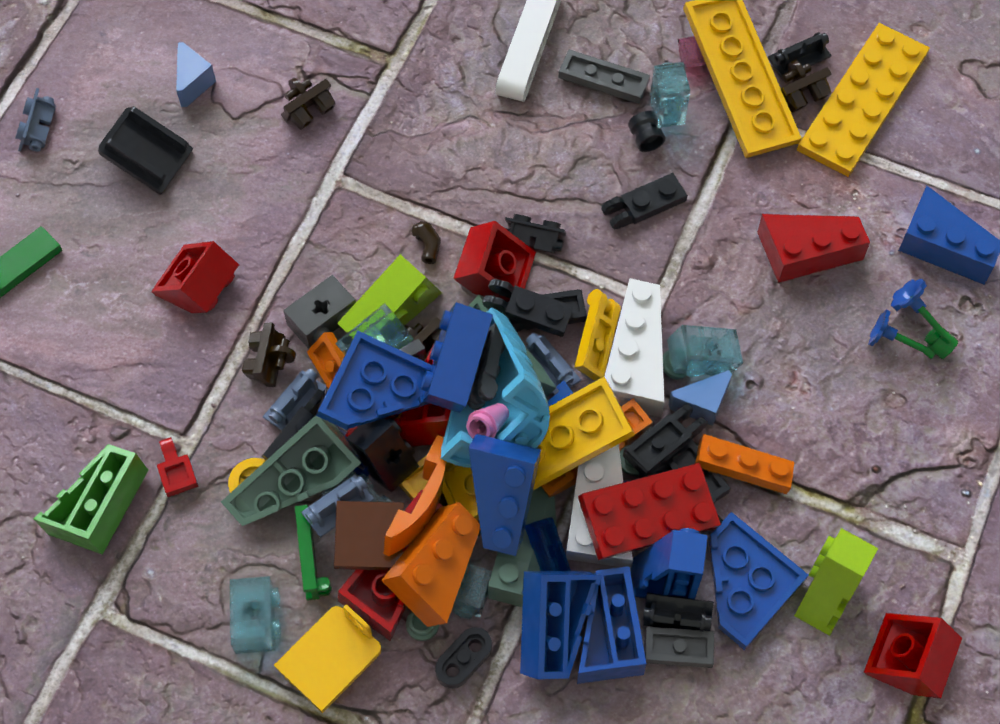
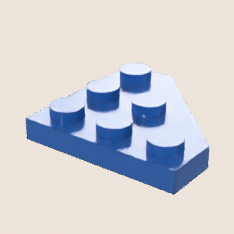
[316,330,432,430]
[709,512,809,650]

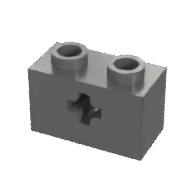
[283,275,356,349]

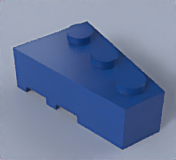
[421,302,493,413]
[469,434,541,556]
[630,528,708,599]
[577,566,647,684]
[520,571,603,680]

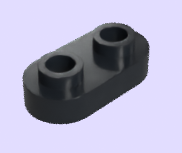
[435,627,492,689]

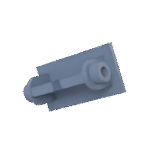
[15,88,56,152]
[525,333,581,395]
[263,369,327,431]
[301,474,374,538]

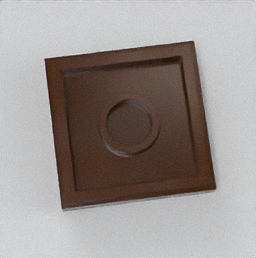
[334,501,404,570]

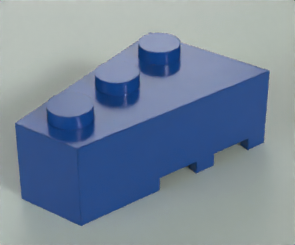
[898,185,1000,285]

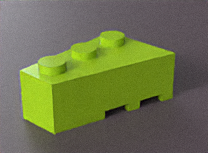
[337,254,442,343]

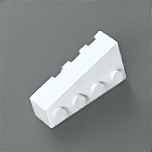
[604,278,664,417]
[566,444,633,569]

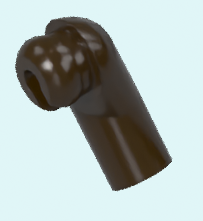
[411,221,441,264]

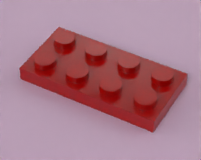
[578,463,721,561]

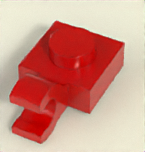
[157,437,199,497]

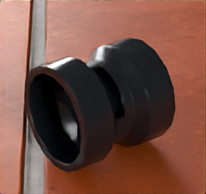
[628,111,666,152]

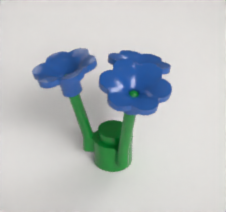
[868,279,958,359]

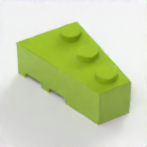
[794,528,878,636]

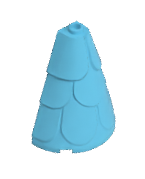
[441,307,550,468]

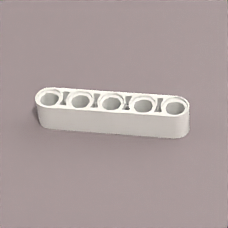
[495,0,561,102]

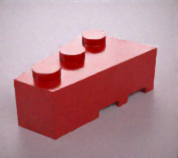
[757,214,870,283]

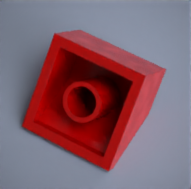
[453,221,536,302]
[151,241,239,313]
[864,613,962,699]

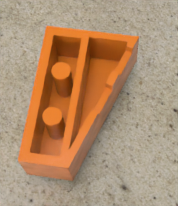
[381,502,480,627]

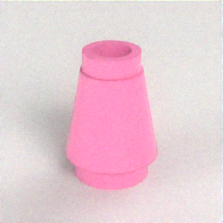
[466,403,509,439]

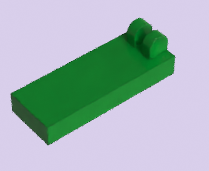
[0,226,63,298]
[295,504,332,601]

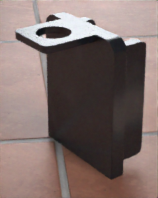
[98,106,193,195]

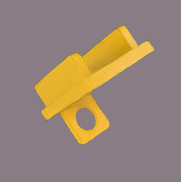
[274,605,381,713]

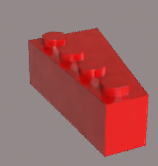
[338,490,444,641]

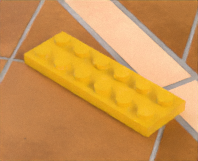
[683,0,802,158]
[797,23,930,177]
[442,377,635,521]

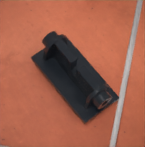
[768,32,832,79]
[505,214,566,254]
[643,593,714,632]

